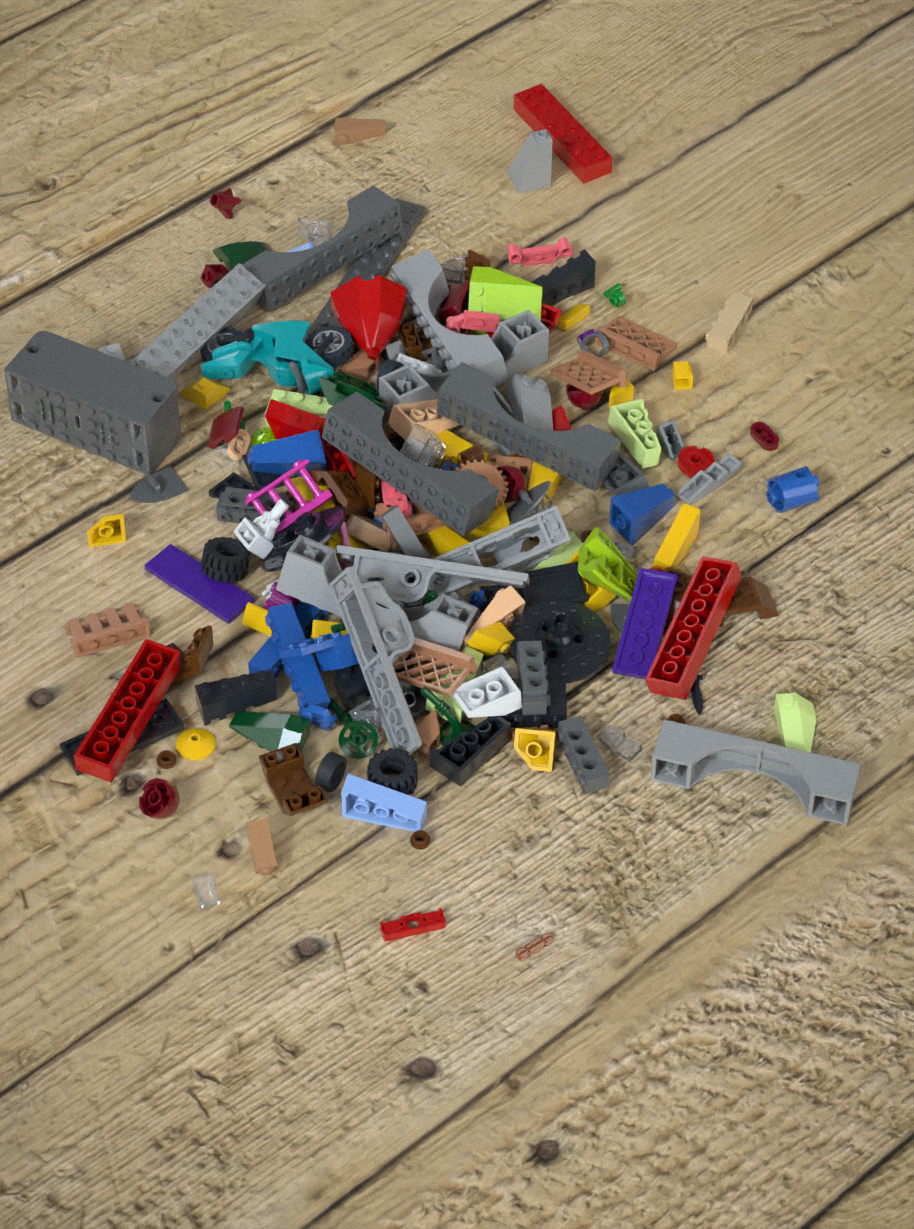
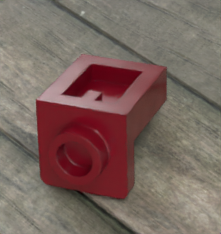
[200,264,229,288]

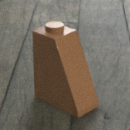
[346,514,400,553]
[246,818,277,875]

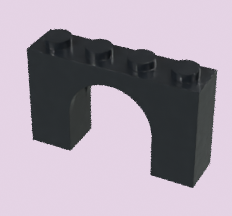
[487,679,567,728]

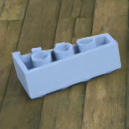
[341,774,427,832]

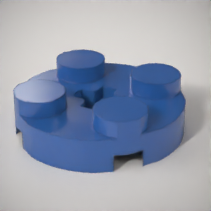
[298,704,338,731]

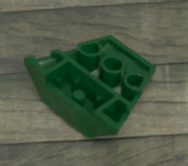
[213,241,272,271]
[319,371,387,410]

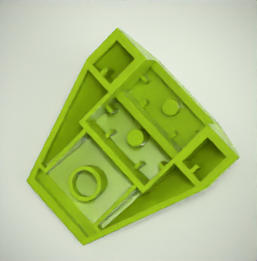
[468,266,543,335]
[578,527,638,602]

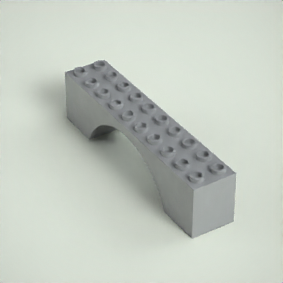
[391,249,509,387]
[130,263,266,380]
[379,309,549,419]
[276,535,478,652]
[650,720,861,826]

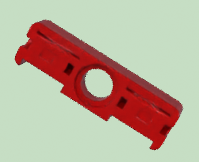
[380,908,446,941]

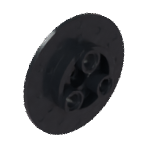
[260,507,346,572]
[509,600,611,684]

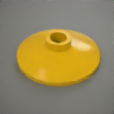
[176,728,216,761]

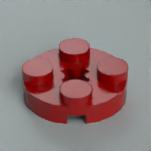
[677,446,714,479]

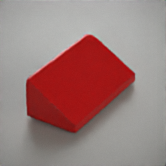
[552,406,571,431]

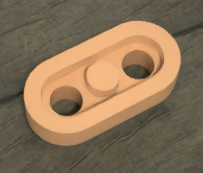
[227,429,251,461]

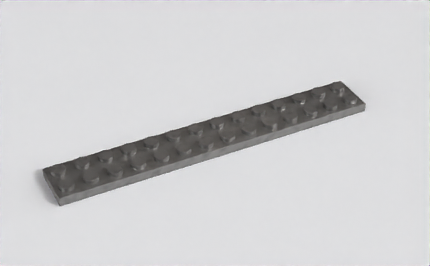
[303,198,426,344]

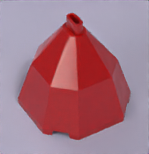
[330,276,406,361]

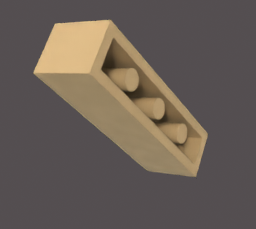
[705,292,753,354]

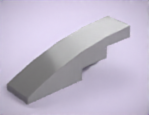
[675,453,743,505]

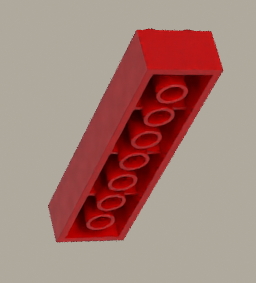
[513,84,613,184]
[645,556,742,700]
[74,639,182,783]

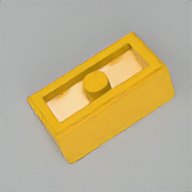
[556,304,590,331]
[242,602,272,636]

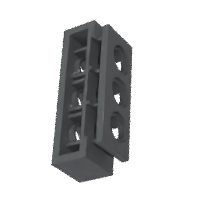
[216,487,295,523]
[516,641,550,715]
[556,716,610,794]

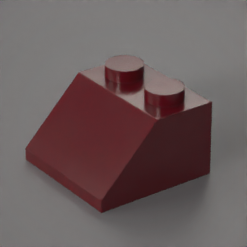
[439,280,470,326]

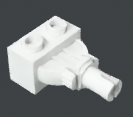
[234,499,289,559]

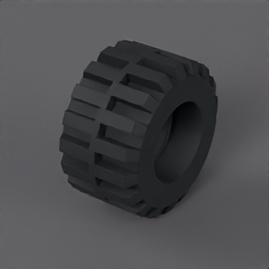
[201,537,251,583]
[367,748,418,795]

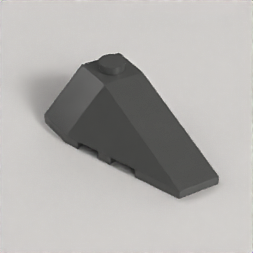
[604,452,649,496]
[348,673,427,728]

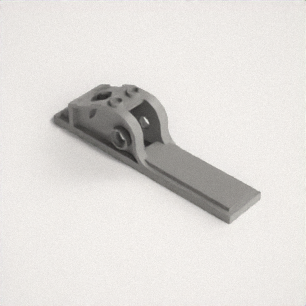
[404,506,571,608]
[336,545,530,608]
[329,566,422,755]

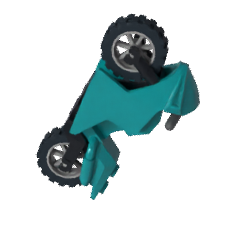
[200,320,354,396]

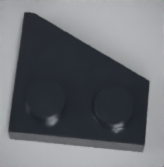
[209,472,260,499]

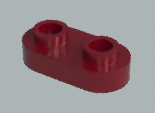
[750,422,779,451]

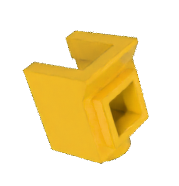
[672,361,693,390]

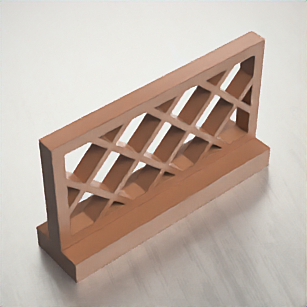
[595,316,678,371]
[549,350,627,394]
[392,637,478,697]

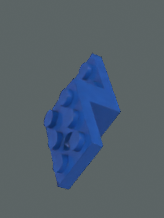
[280,631,378,671]

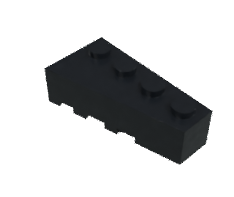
[531,249,596,305]
[334,654,414,712]
[194,670,278,726]
[430,716,511,787]

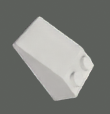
[452,667,522,718]

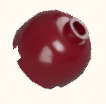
[566,383,602,410]
[497,466,526,503]
[139,778,180,819]

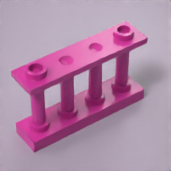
[245,459,333,538]

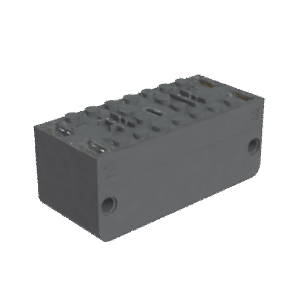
[4,331,181,475]

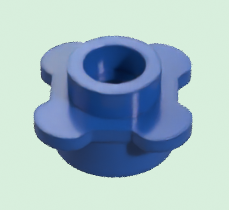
[469,590,486,609]

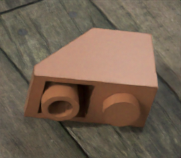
[339,349,378,381]
[416,710,440,758]

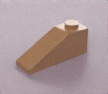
[334,118,385,144]

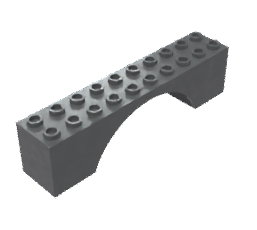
[242,185,403,312]
[437,362,621,491]
[322,392,499,536]

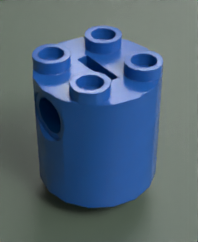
[766,466,819,513]

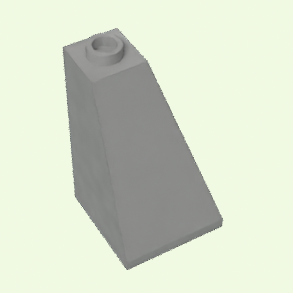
[507,129,553,194]

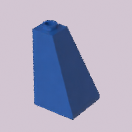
[247,430,326,477]
[609,484,675,546]

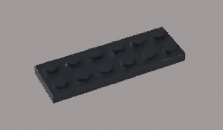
[59,698,185,776]

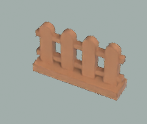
[374,499,448,543]
[65,603,151,658]

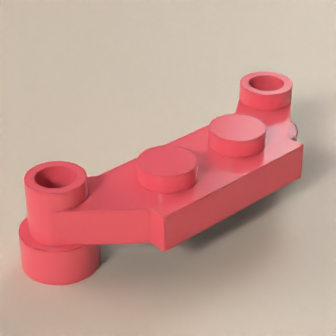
[507,237,573,266]
[445,310,502,333]
[381,479,413,517]

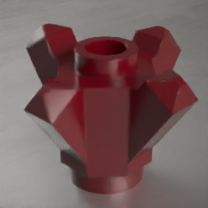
[210,188,241,219]

